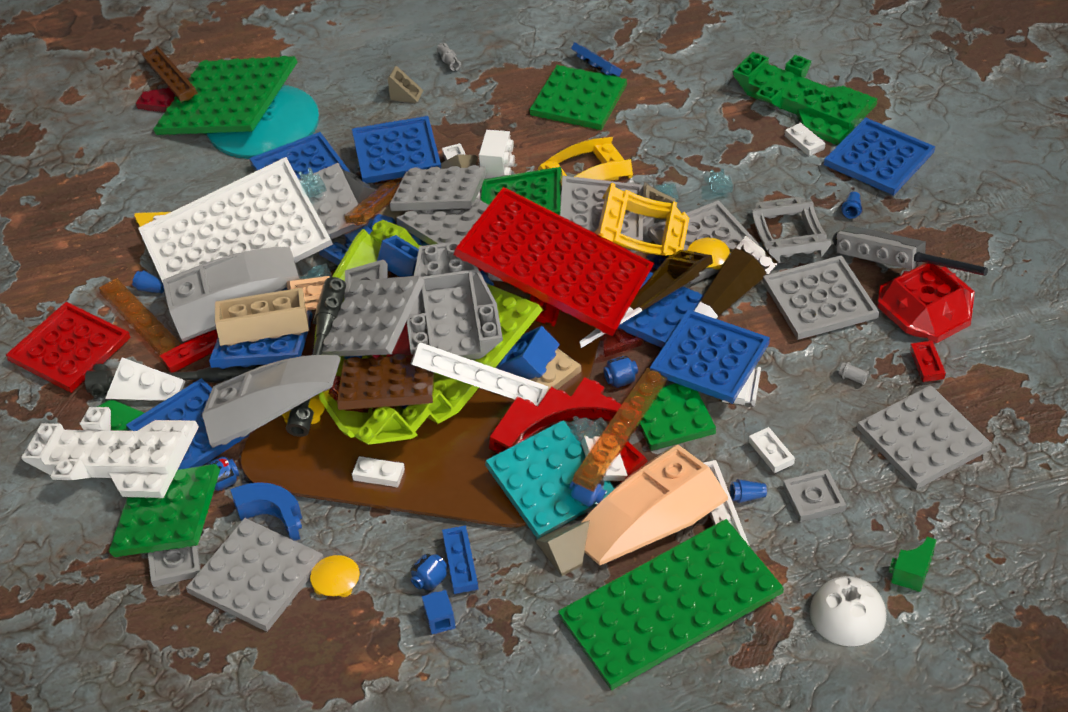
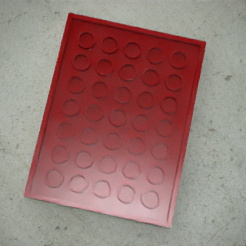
[453,187,654,336]

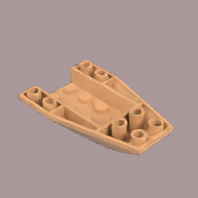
[581,445,728,565]

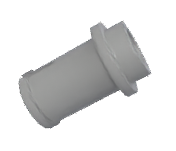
[838,362,869,385]

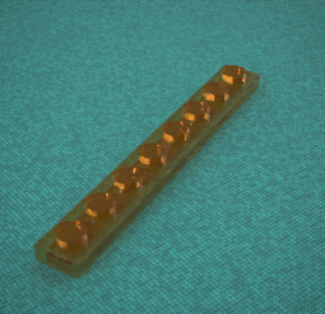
[572,368,667,492]

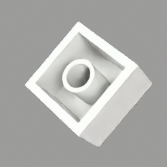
[479,130,515,179]

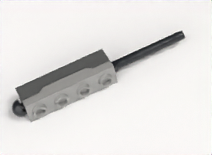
[832,225,988,276]

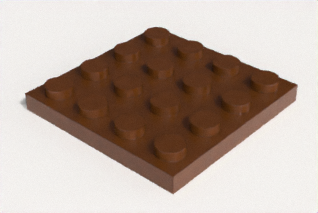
[337,354,435,410]

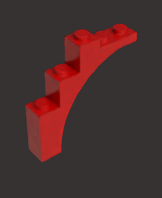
[489,377,641,454]

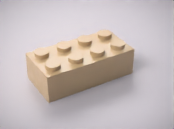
[215,288,309,346]

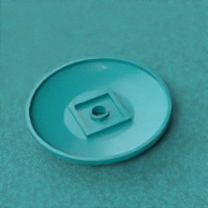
[207,85,319,159]

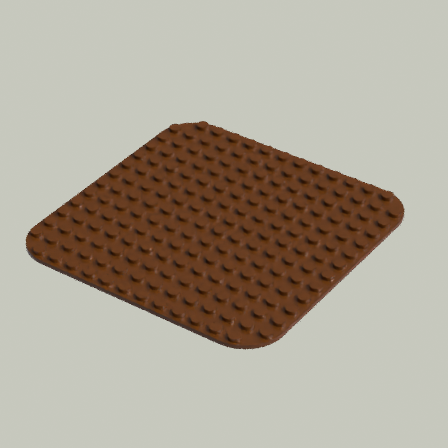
[241,268,601,528]

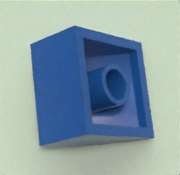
[496,326,560,380]

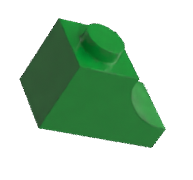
[889,537,937,592]

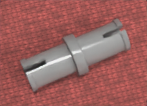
[437,43,461,71]

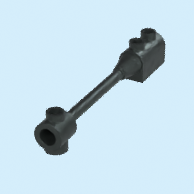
[286,277,346,437]
[85,364,264,397]

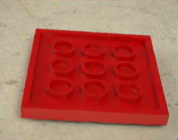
[6,302,131,393]

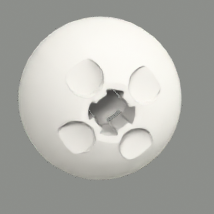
[810,576,886,646]

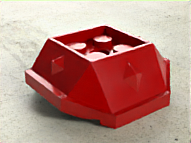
[877,263,975,343]

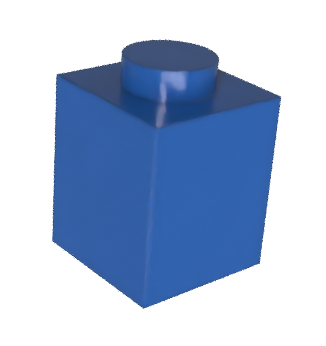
[422,590,456,635]

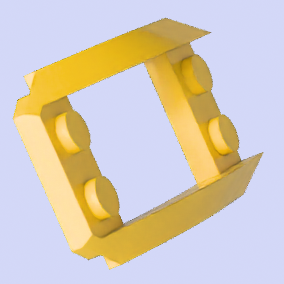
[538,137,633,181]
[594,183,689,256]

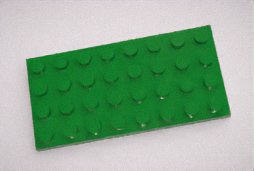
[558,519,784,691]

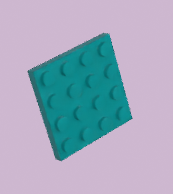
[485,420,614,539]

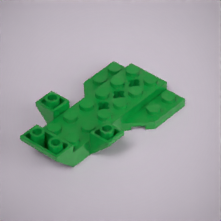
[733,52,877,146]

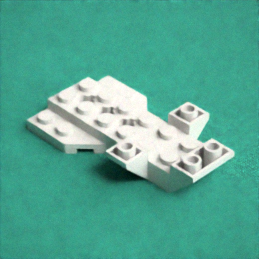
[21,407,199,498]

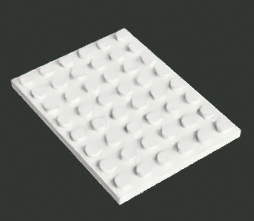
[138,157,333,282]

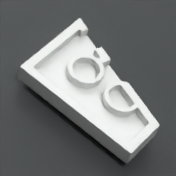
[105,358,185,401]

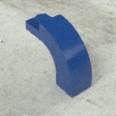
[230,483,302,541]

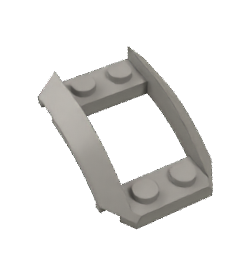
[752,197,831,263]

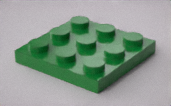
[628,383,716,451]

